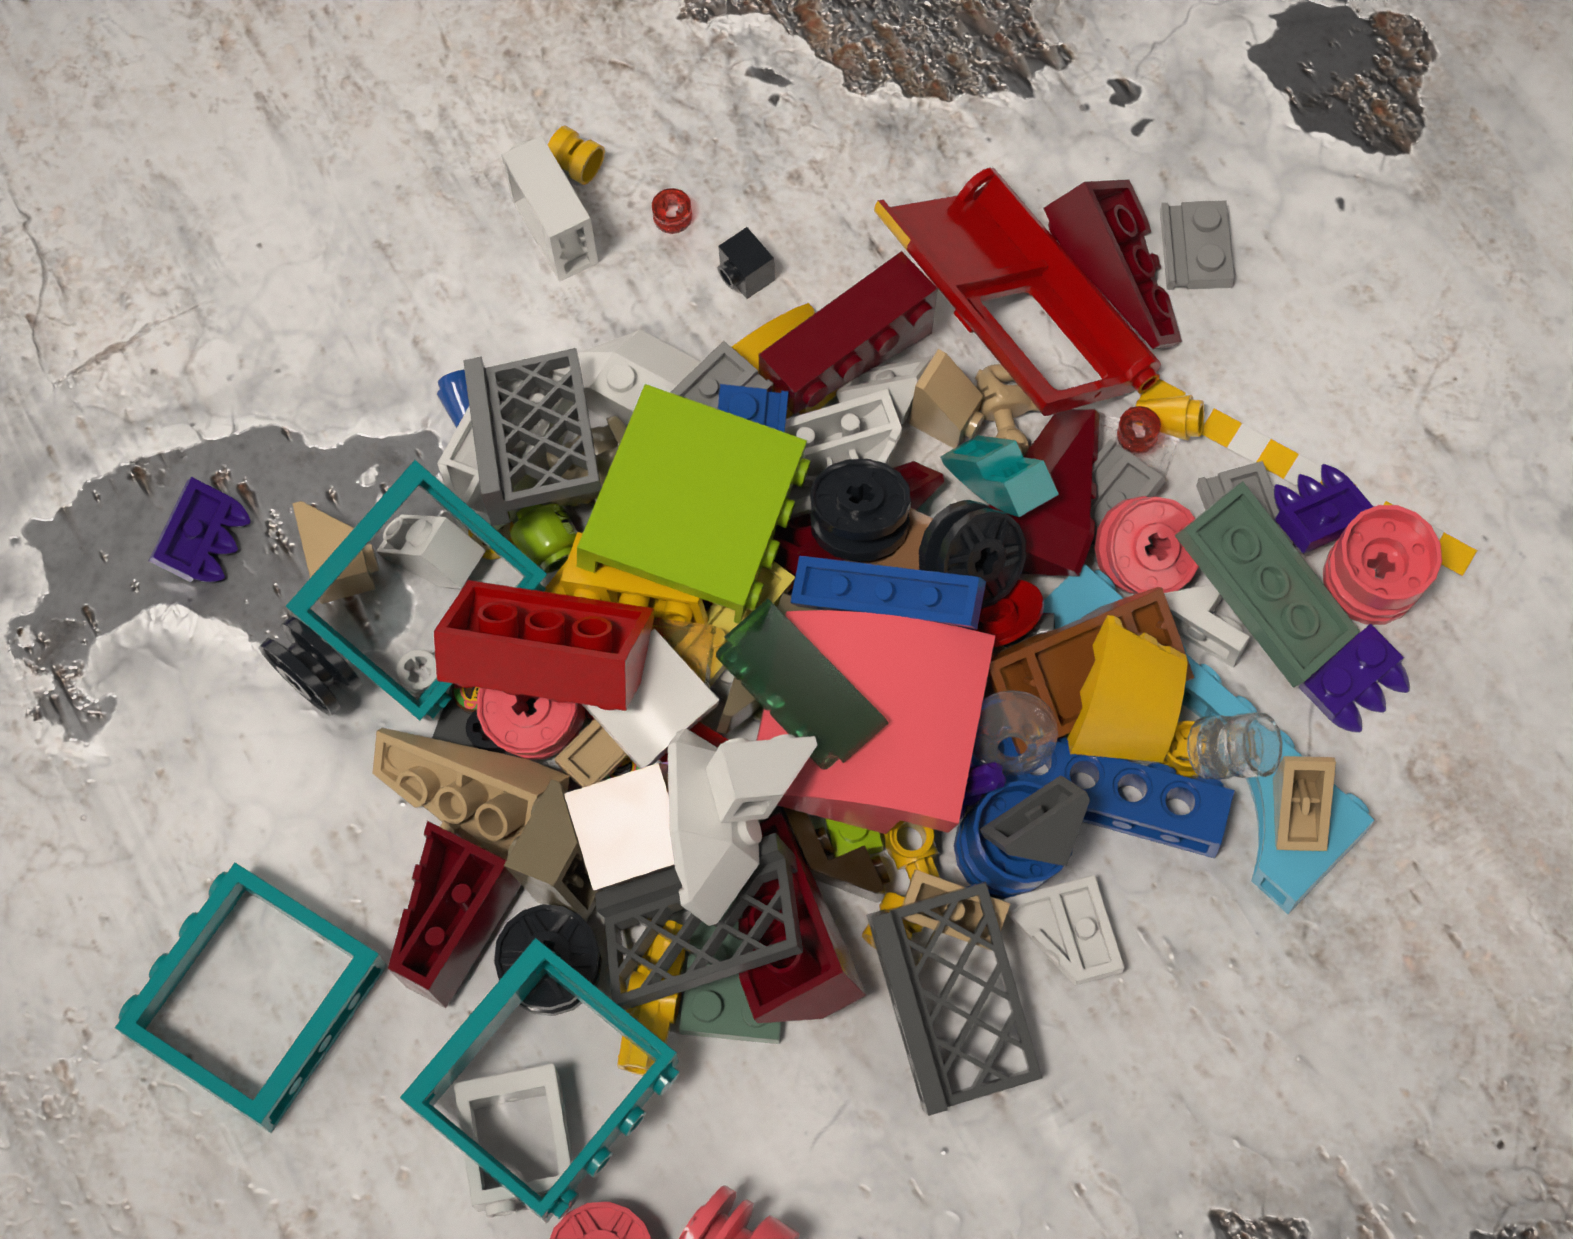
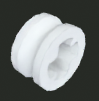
[396,649,437,697]

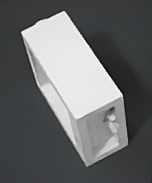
[501,135,599,282]
[453,1064,579,1218]

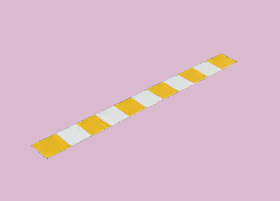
[1139,379,1478,576]

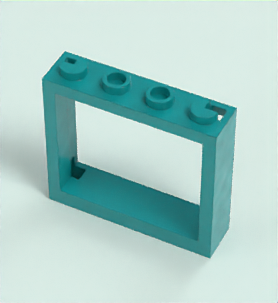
[285,460,547,721]
[115,862,387,1133]
[400,938,679,1224]

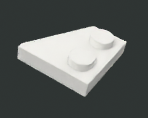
[1003,875,1124,986]

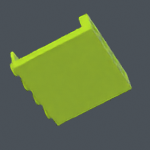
[576,384,811,624]

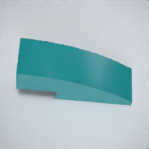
[940,435,1059,517]

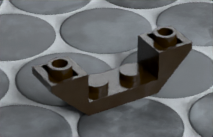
[781,807,890,903]

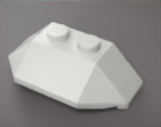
[569,330,701,426]
[437,356,574,530]
[785,389,902,519]
[668,728,762,926]

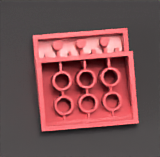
[756,610,995,834]

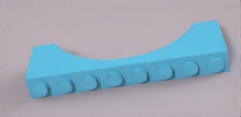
[1003,564,1374,914]

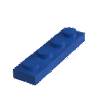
[790,556,986,630]

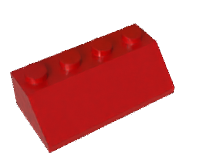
[434,580,654,711]

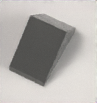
[980,775,1090,866]

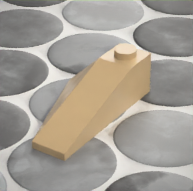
[372,728,570,860]

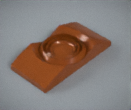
[988,587,1194,754]

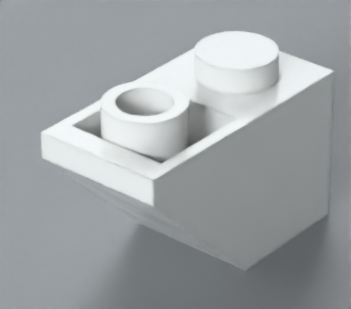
[376,514,486,589]
[705,734,817,823]

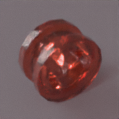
[652,188,692,234]
[1117,406,1161,454]

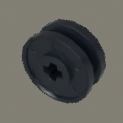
[810,458,911,562]
[919,500,1026,609]
[258,615,362,716]
[494,904,602,1016]

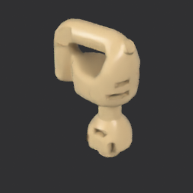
[975,364,1039,455]

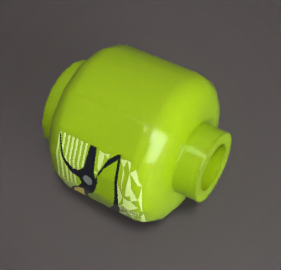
[510,503,577,573]

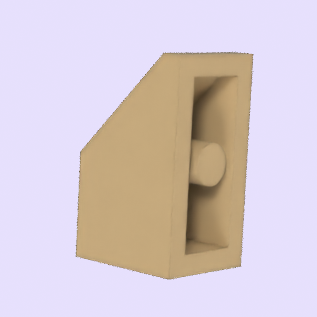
[909,349,985,448]
[292,501,379,604]
[902,870,1010,951]

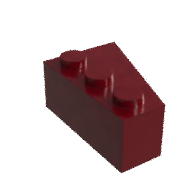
[388,821,521,1008]

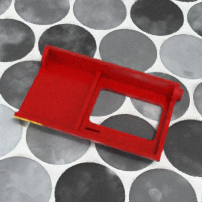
[874,167,1161,416]

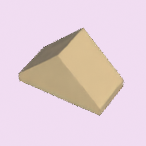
[1273,756,1336,851]

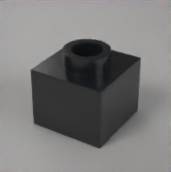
[717,227,775,299]

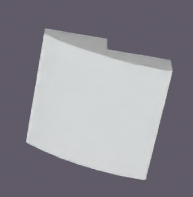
[582,629,719,769]

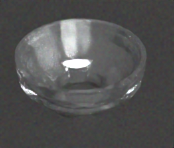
[973,690,1058,776]

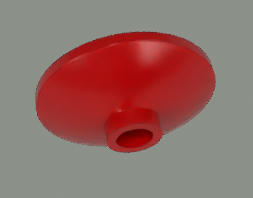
[966,580,1044,647]

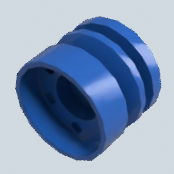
[953,780,1073,900]

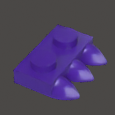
[1274,464,1374,554]
[148,477,251,582]
[1298,624,1410,733]

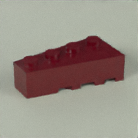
[759,251,938,414]

